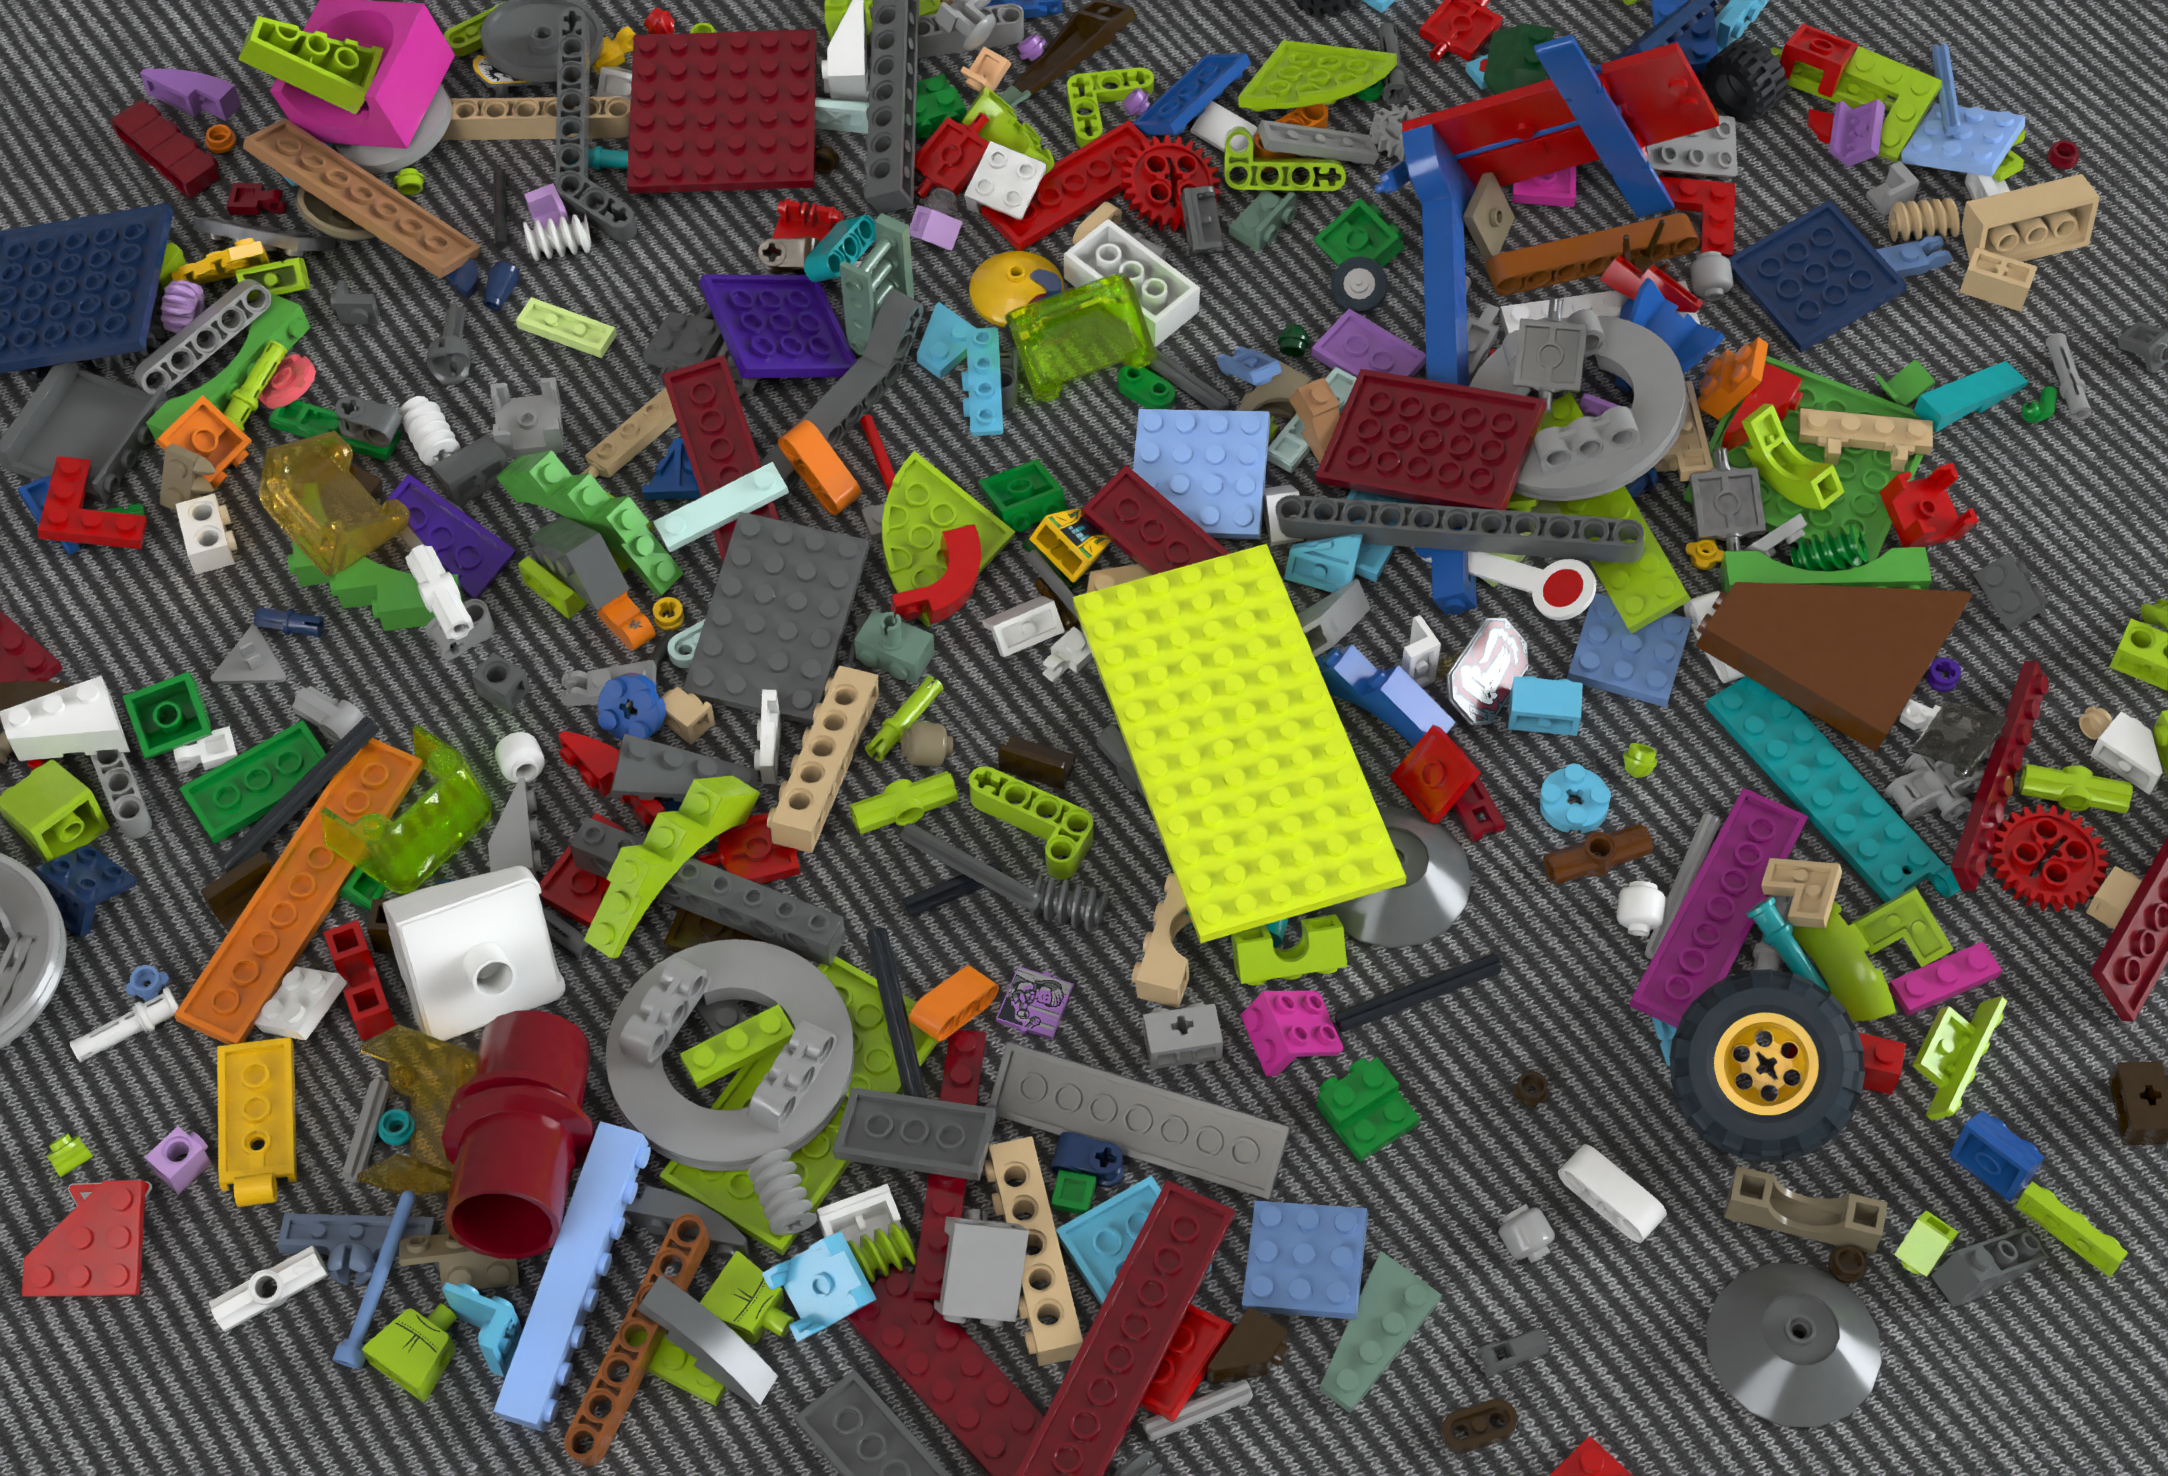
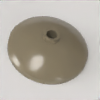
[296,187,376,241]

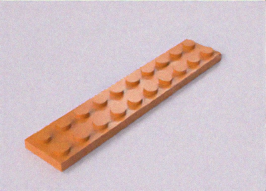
[174,738,424,1045]

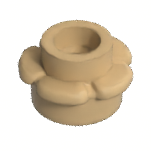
[2079,706,2112,740]

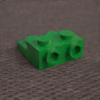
[915,74,966,140]
[1313,198,1405,267]
[978,459,1067,532]
[1316,1057,1420,1162]

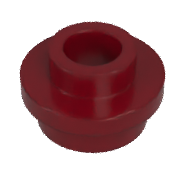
[2047,140,2079,170]

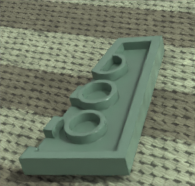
[1319,1251,1442,1414]

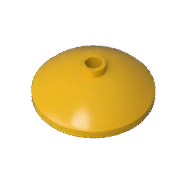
[969,251,1064,328]

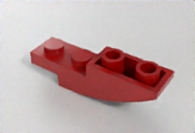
[558,731,666,827]

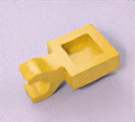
[592,26,636,75]

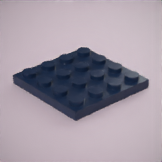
[1728,200,1907,353]

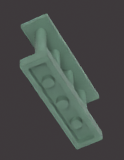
[840,213,914,356]

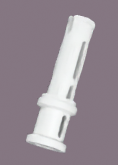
[69,987,179,1063]

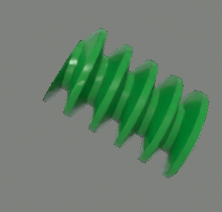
[1790,523,1868,572]

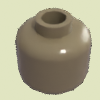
[901,721,953,768]

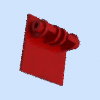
[772,198,844,254]

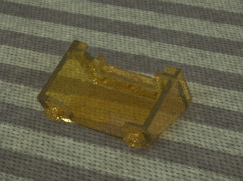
[259,431,410,576]

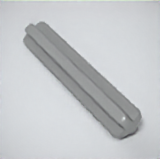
[342,1078,391,1183]
[1143,1380,1253,1441]

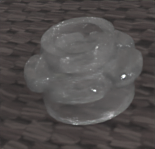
[927,188,957,215]

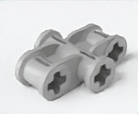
[1885,747,1985,821]

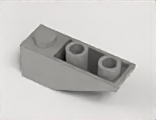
[1297,579,1371,658]
[488,778,543,881]

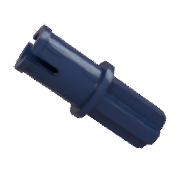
[254,607,324,638]

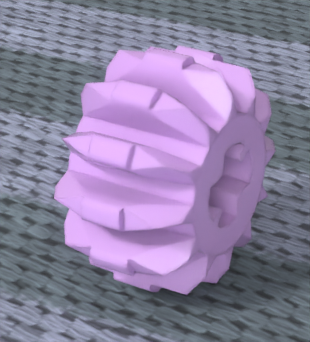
[160,280,206,334]

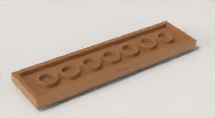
[243,118,481,279]

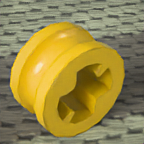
[653,597,684,631]

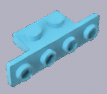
[1715,0,1770,53]
[962,327,1003,436]

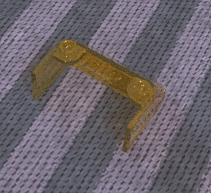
[357,1024,477,1195]

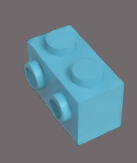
[1508,676,1583,736]

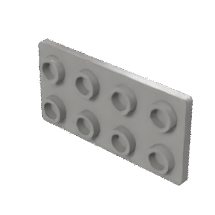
[1646,116,1738,178]

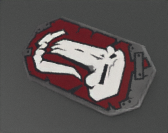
[1446,618,1529,725]

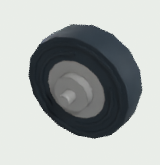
[1331,256,1388,314]

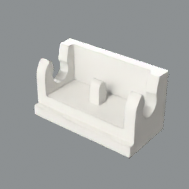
[817,1184,902,1248]

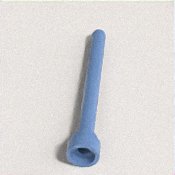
[332,1190,416,1370]

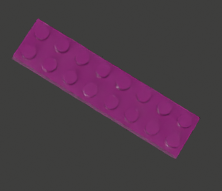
[1629,788,1808,1028]

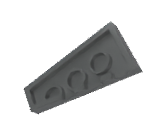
[609,734,759,802]

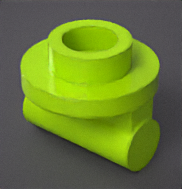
[46,1133,93,1178]

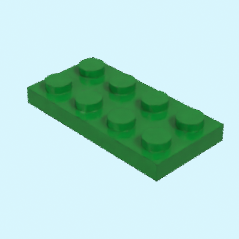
[179,720,326,844]

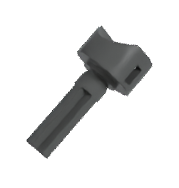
[426,303,472,385]

